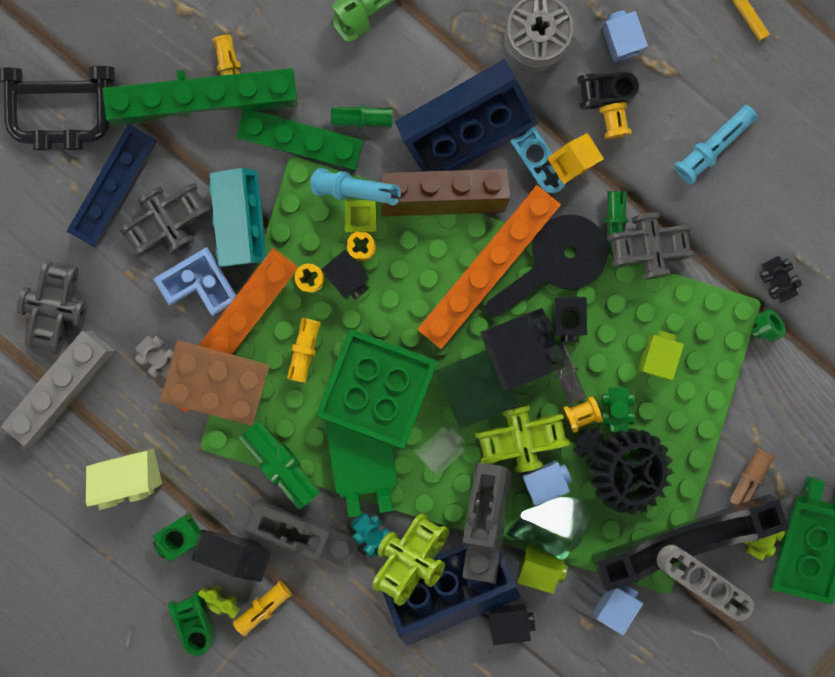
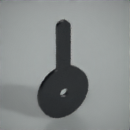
[485,214,608,317]

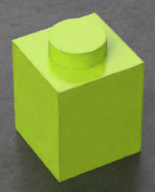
[638,331,684,380]
[517,540,568,594]

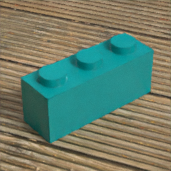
[209,168,266,267]

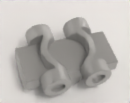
[135,335,174,379]

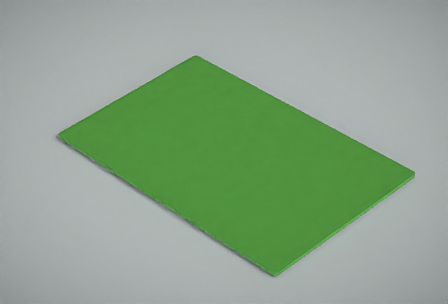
[200,157,760,594]

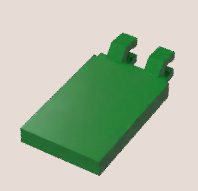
[325,421,398,518]
[769,475,835,605]

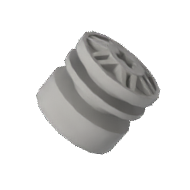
[504,0,573,72]

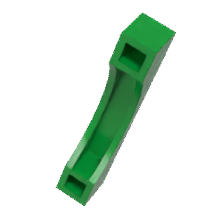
[103,68,298,126]

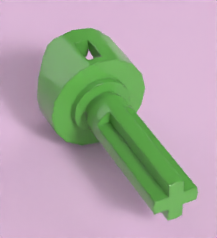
[332,0,395,42]

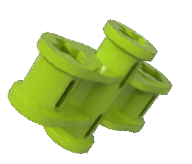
[475,405,570,473]
[372,513,449,606]

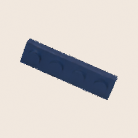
[66,124,157,248]

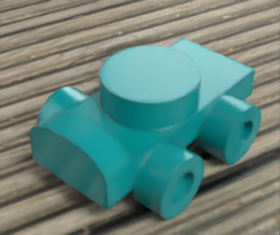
[351,513,390,558]

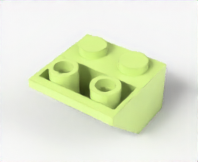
[86,449,162,510]

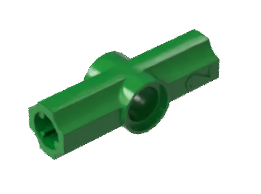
[239,420,320,510]

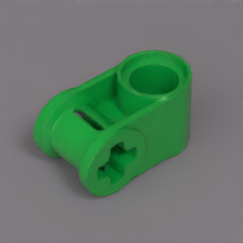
[168,591,216,656]

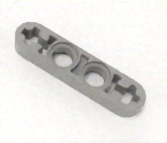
[657,545,754,621]

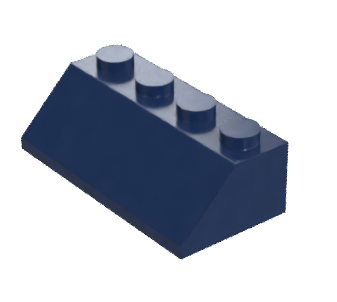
[395,59,539,172]
[382,543,521,646]

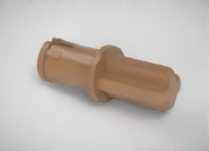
[730,448,775,506]

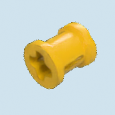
[599,102,632,140]
[347,232,376,261]
[295,263,325,293]
[563,396,603,433]

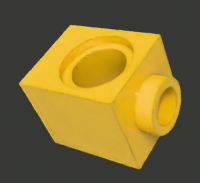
[547,133,604,184]

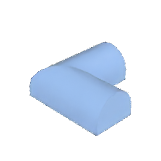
[153,247,236,317]

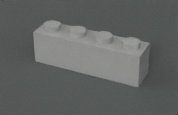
[1,331,115,447]

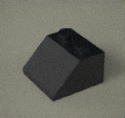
[480,308,565,392]

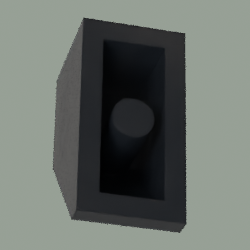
[192,529,271,582]

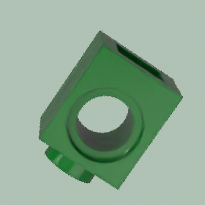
[152,512,201,562]

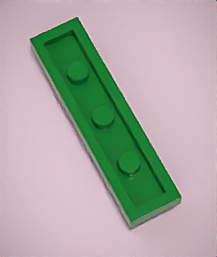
[236,109,364,172]

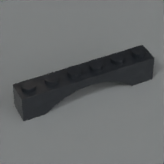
[592,494,789,592]

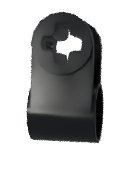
[577,72,639,110]

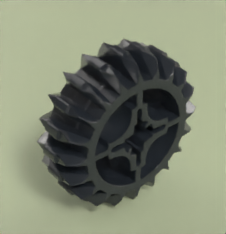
[589,428,674,515]

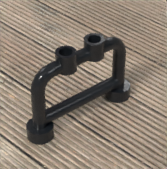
[0,66,115,151]

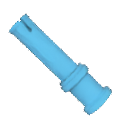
[674,105,758,185]
[310,168,401,205]

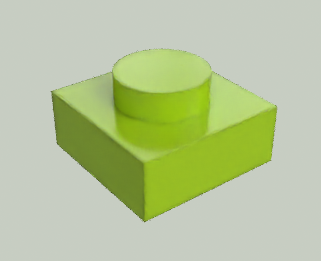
[345,200,377,233]

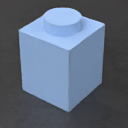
[602,10,648,63]
[521,460,572,506]
[593,585,643,636]

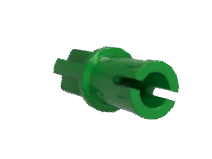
[331,104,392,129]
[604,191,629,253]

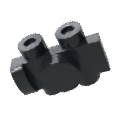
[759,256,802,303]
[573,428,608,468]

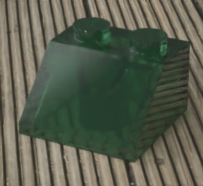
[506,496,593,560]

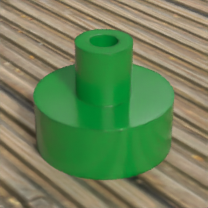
[752,309,786,342]

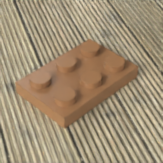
[161,340,269,426]

